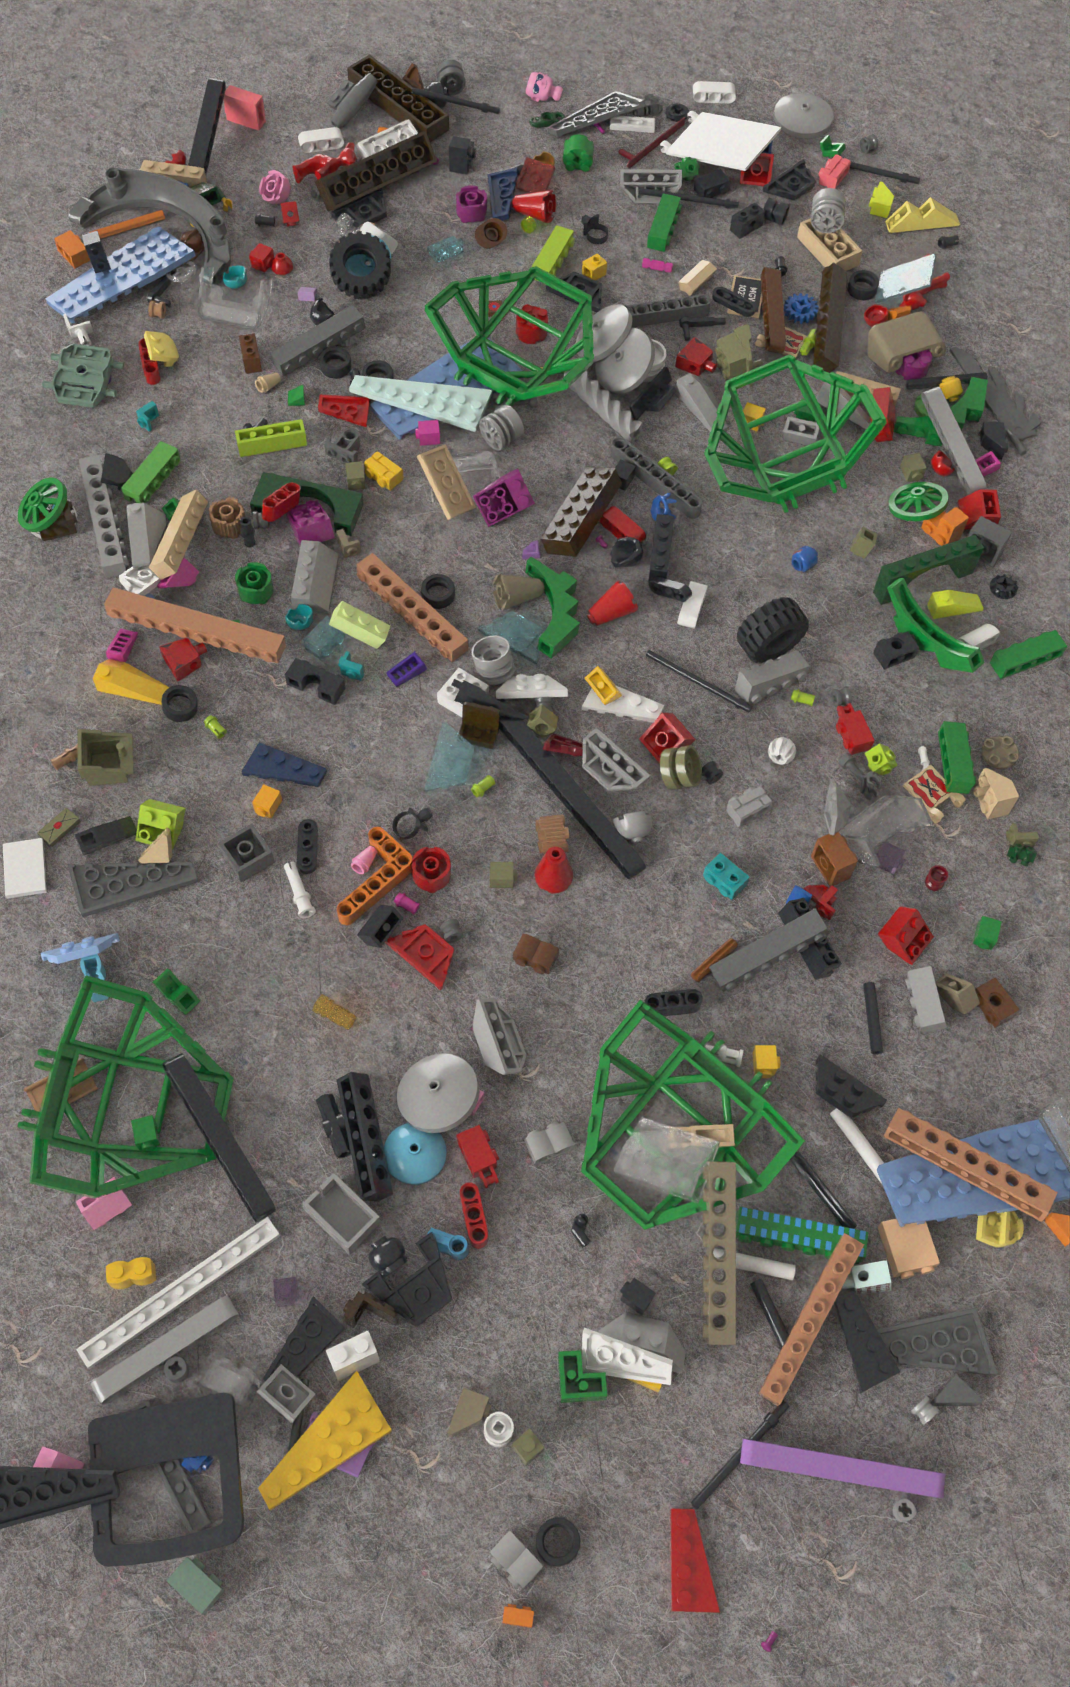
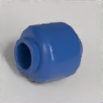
[791,546,818,572]

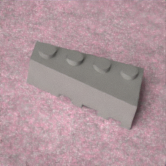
[735,650,810,705]

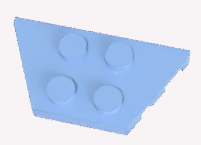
[41,933,120,964]

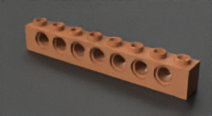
[356,553,468,662]
[884,1108,1058,1222]
[758,1233,864,1406]

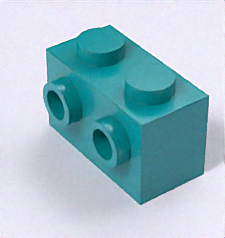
[703,852,750,900]

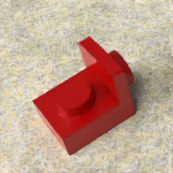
[814,885,838,920]

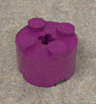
[456,185,487,223]
[896,349,932,381]

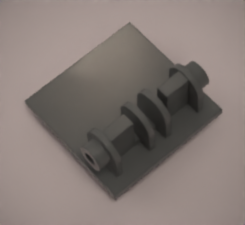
[633,94,664,117]

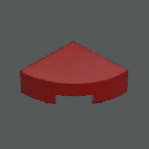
[804,885,829,904]

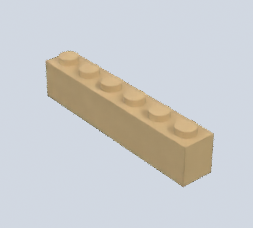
[149,489,208,580]

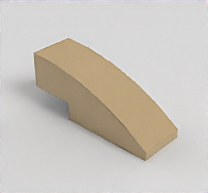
[667,1124,735,1150]

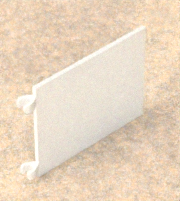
[660,111,781,171]

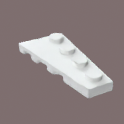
[582,685,664,722]
[582,1328,673,1385]

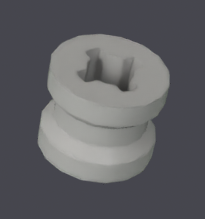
[910,1395,939,1425]

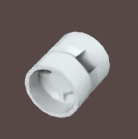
[484,1412,514,1447]

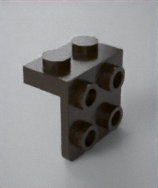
[39,499,78,541]
[457,702,500,749]
[343,1291,398,1328]

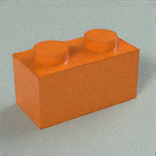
[502,1604,534,1628]

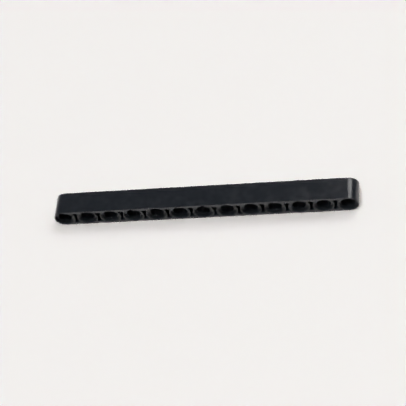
[494,697,646,879]

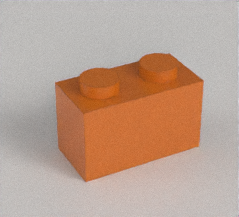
[54,230,90,269]

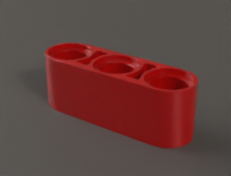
[138,338,161,385]
[262,483,300,522]
[599,506,646,542]
[460,1182,488,1249]

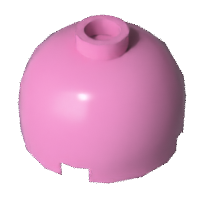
[259,170,291,205]

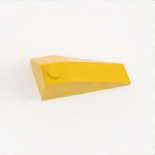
[93,659,170,705]

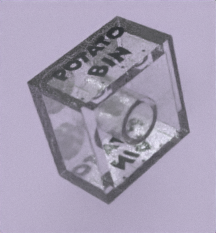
[201,1357,261,1410]

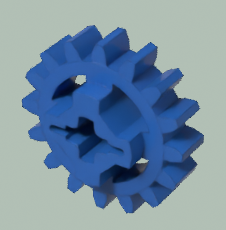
[784,293,819,324]

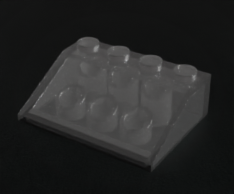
[614,1117,720,1203]

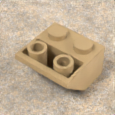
[973,768,1019,820]

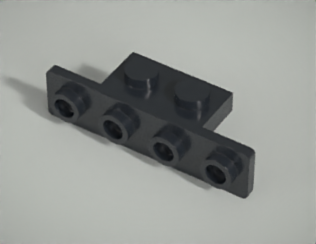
[629,367,676,420]

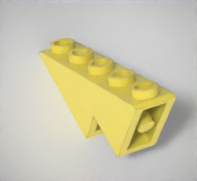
[885,197,960,233]

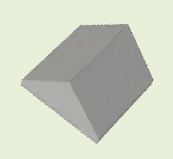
[257,1364,315,1423]

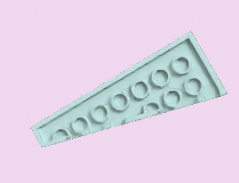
[349,375,492,432]

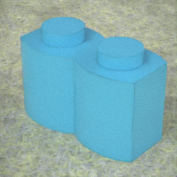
[80,954,109,1002]

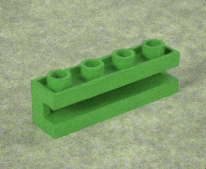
[121,441,181,503]

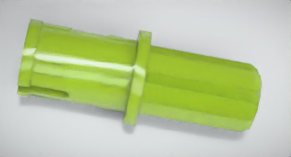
[799,329,816,356]

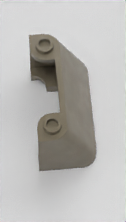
[868,311,946,373]

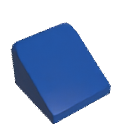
[786,885,812,905]

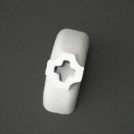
[360,222,398,254]

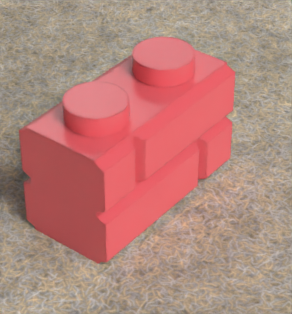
[818,154,851,189]

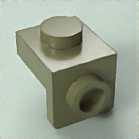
[1006,823,1039,848]

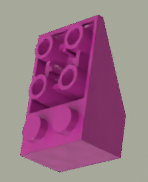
[473,468,535,527]
[286,500,335,546]

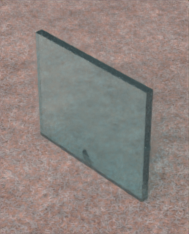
[875,254,936,304]

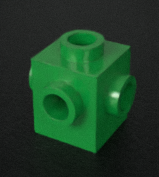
[674,157,699,181]

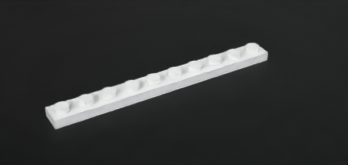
[76,1217,280,1370]

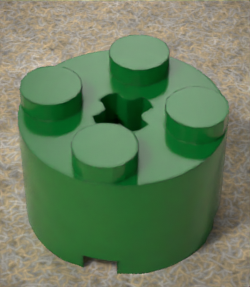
[563,134,594,172]
[235,562,274,605]

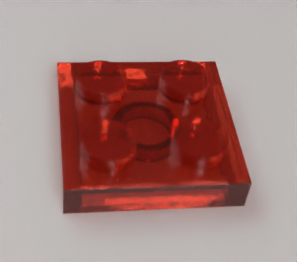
[516,157,555,193]

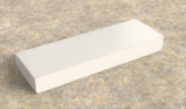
[610,115,655,133]

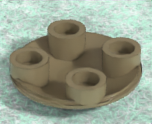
[981,736,1019,769]

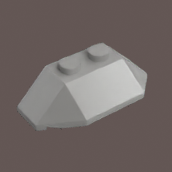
[620,169,682,204]
[582,728,650,792]
[473,998,527,1075]
[598,1312,686,1374]

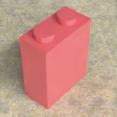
[223,85,266,131]

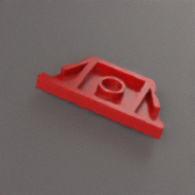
[385,924,454,990]

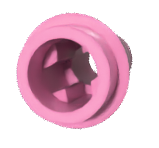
[351,846,377,874]

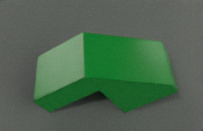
[152,968,200,1015]

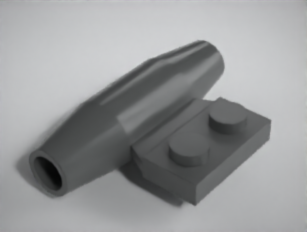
[327,73,378,129]

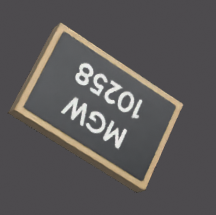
[727,275,762,318]

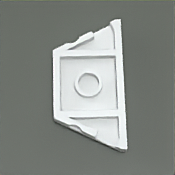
[119,566,161,596]
[496,674,568,699]

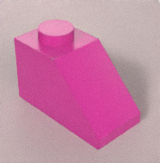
[157,558,199,589]

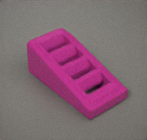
[975,451,1001,476]
[106,628,138,662]

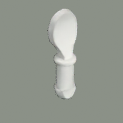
[918,746,930,771]

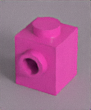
[415,420,440,446]

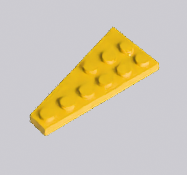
[258,1371,392,1511]

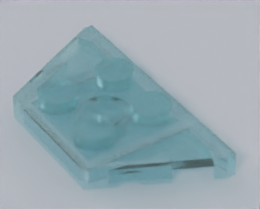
[479,611,542,665]
[424,722,475,792]

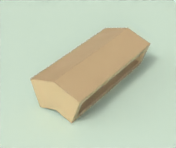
[679,260,717,296]

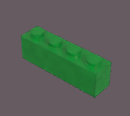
[647,193,682,252]
[990,630,1067,679]
[938,721,976,794]

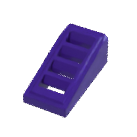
[386,651,427,687]

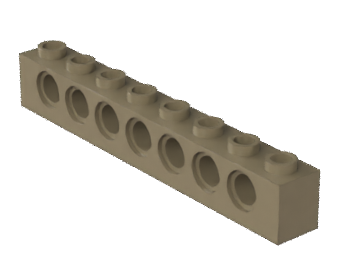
[702,1161,736,1345]

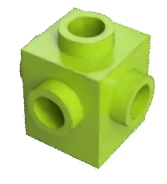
[865,743,898,775]

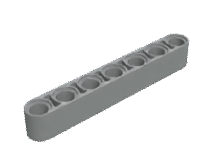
[921,387,986,495]
[91,1296,239,1405]

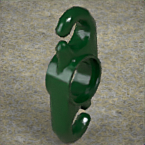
[529,111,565,128]

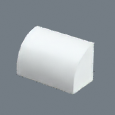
[957,624,1000,650]

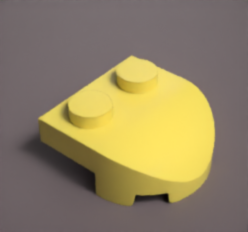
[144,331,179,367]
[976,1211,1024,1248]

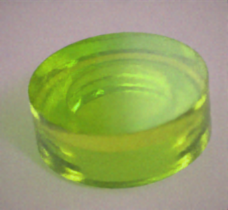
[521,216,537,234]

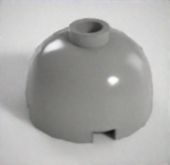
[613,811,653,843]

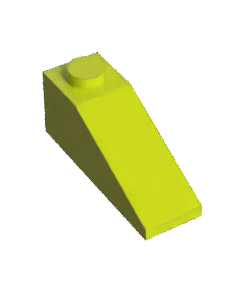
[927,590,984,619]

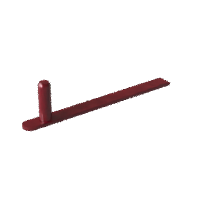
[618,117,685,168]

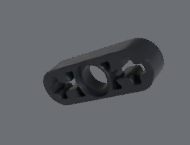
[649,576,692,602]

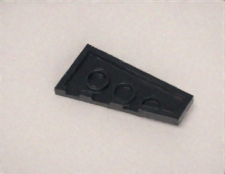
[834,1290,900,1394]
[263,1296,345,1382]

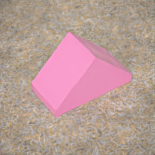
[33,1446,85,1469]

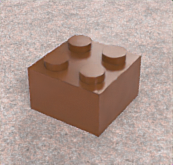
[811,831,858,887]

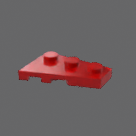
[318,395,370,428]

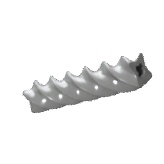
[564,370,644,444]

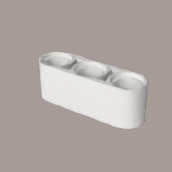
[693,81,736,104]
[298,127,344,153]
[677,581,708,629]

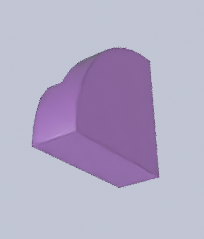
[522,540,540,559]

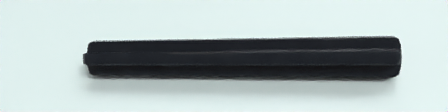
[906,372,988,390]
[790,1151,857,1229]

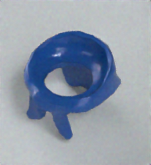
[651,493,677,521]

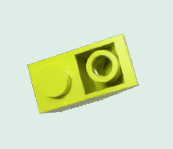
[869,181,894,218]

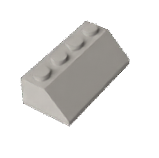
[291,540,338,614]

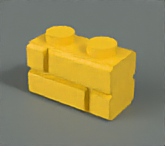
[364,451,404,491]

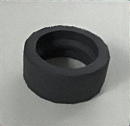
[847,270,879,301]
[319,347,351,379]
[362,360,394,379]
[421,574,455,609]
[161,685,198,722]
[536,1517,581,1567]

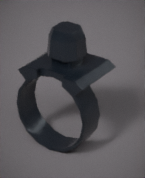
[581,214,608,244]
[392,808,433,839]

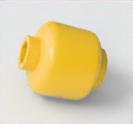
[939,376,963,402]

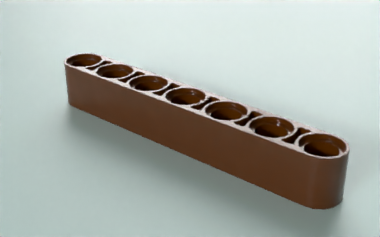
[761,267,786,354]

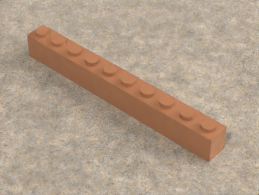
[104,587,286,663]

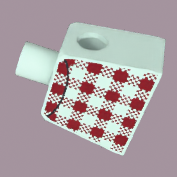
[842,1260,891,1294]

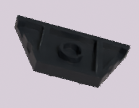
[763,159,816,201]
[331,188,387,229]
[546,271,602,313]
[816,1054,887,1118]

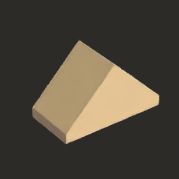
[138,827,173,863]

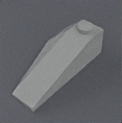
[824,779,854,835]

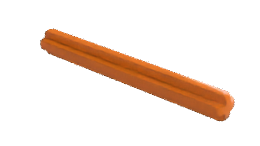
[89,210,165,239]

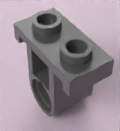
[324,428,360,464]

